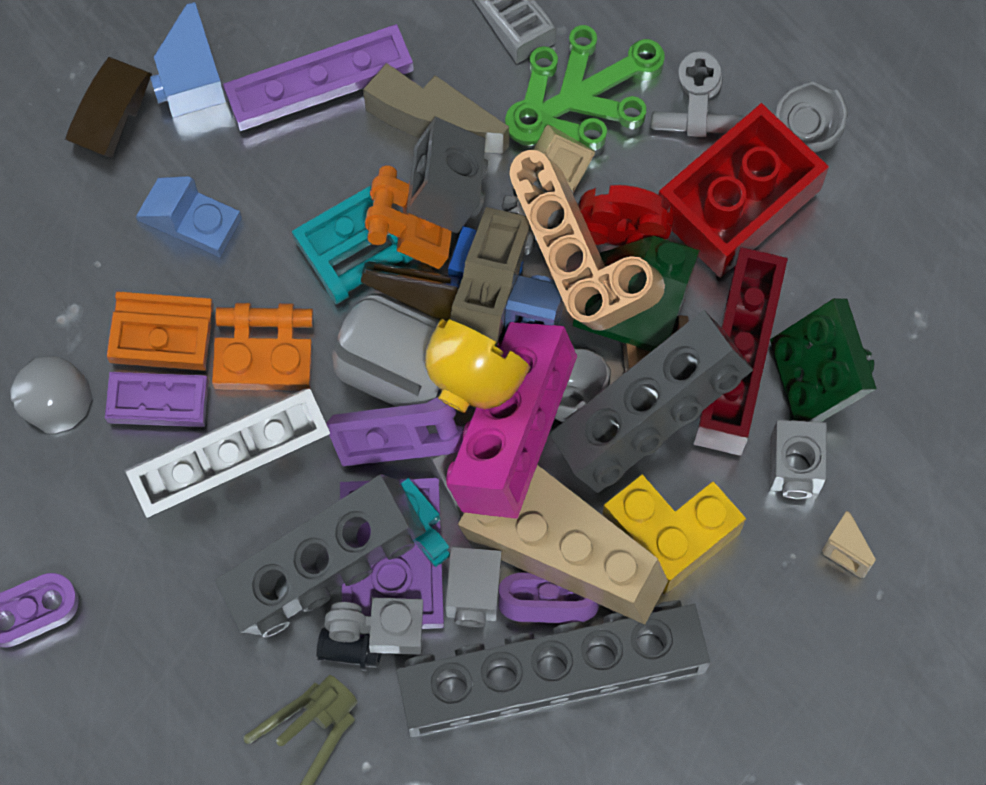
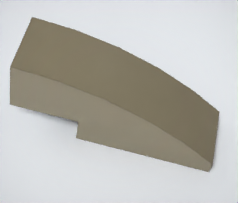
[363,63,509,154]
[450,207,531,347]

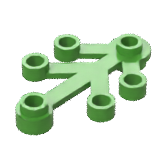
[505,25,665,150]

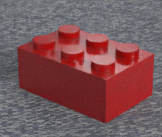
[658,103,829,278]

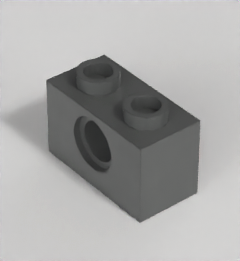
[406,116,488,233]

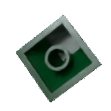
[572,236,700,352]

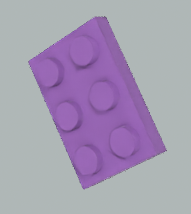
[340,478,444,629]

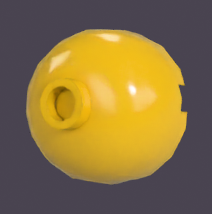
[425,319,530,413]

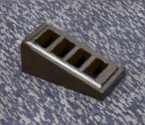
[361,261,460,322]

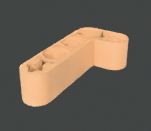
[509,150,665,331]

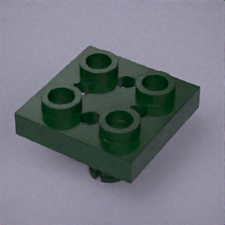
[770,298,877,422]

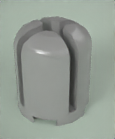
[332,293,442,407]

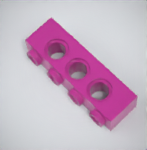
[446,322,577,519]

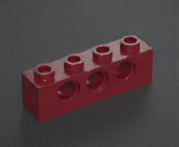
[694,247,788,456]

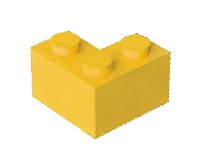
[602,474,746,595]

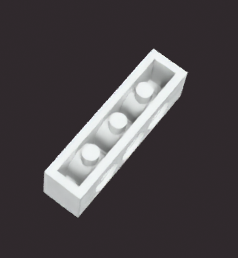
[124,388,330,518]

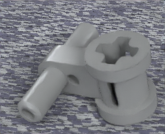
[651,51,744,137]

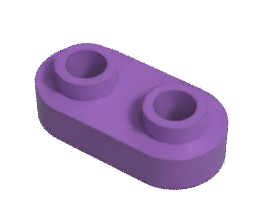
[0,573,79,648]
[498,573,599,623]

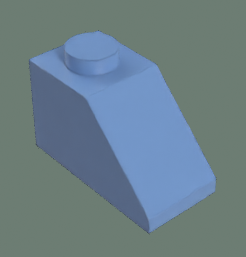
[150,2,226,118]
[505,275,564,333]

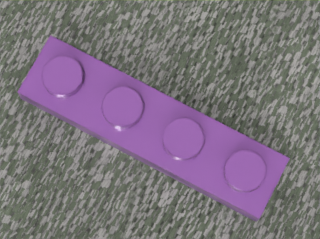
[223,24,414,131]

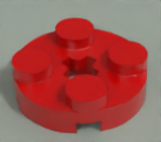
[578,185,674,246]

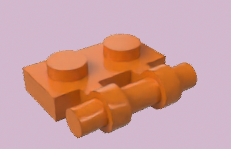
[365,166,452,269]
[212,303,313,391]

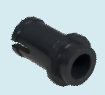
[316,628,382,672]

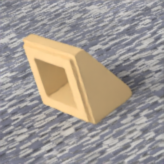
[533,125,595,193]
[822,511,876,578]

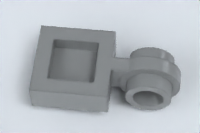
[325,598,424,655]

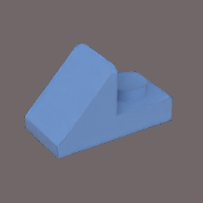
[136,176,242,257]

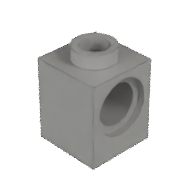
[770,420,827,499]
[445,547,501,627]

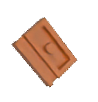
[107,291,214,371]

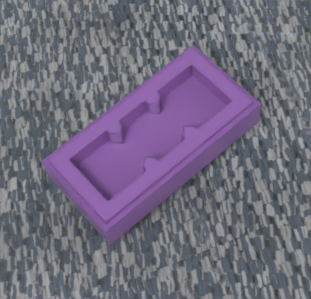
[105,372,209,427]

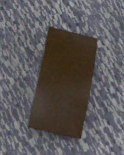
[64,57,152,158]

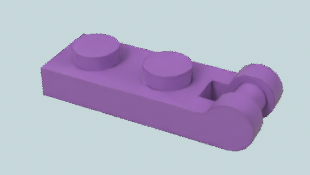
[326,397,464,466]

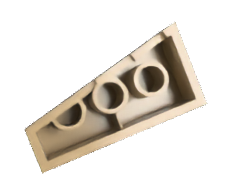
[458,465,668,625]

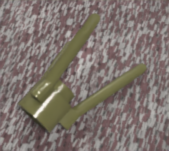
[243,675,358,785]

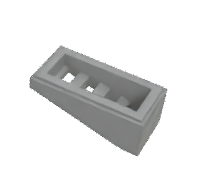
[474,0,556,64]

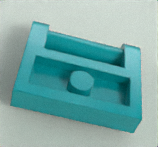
[292,185,414,305]

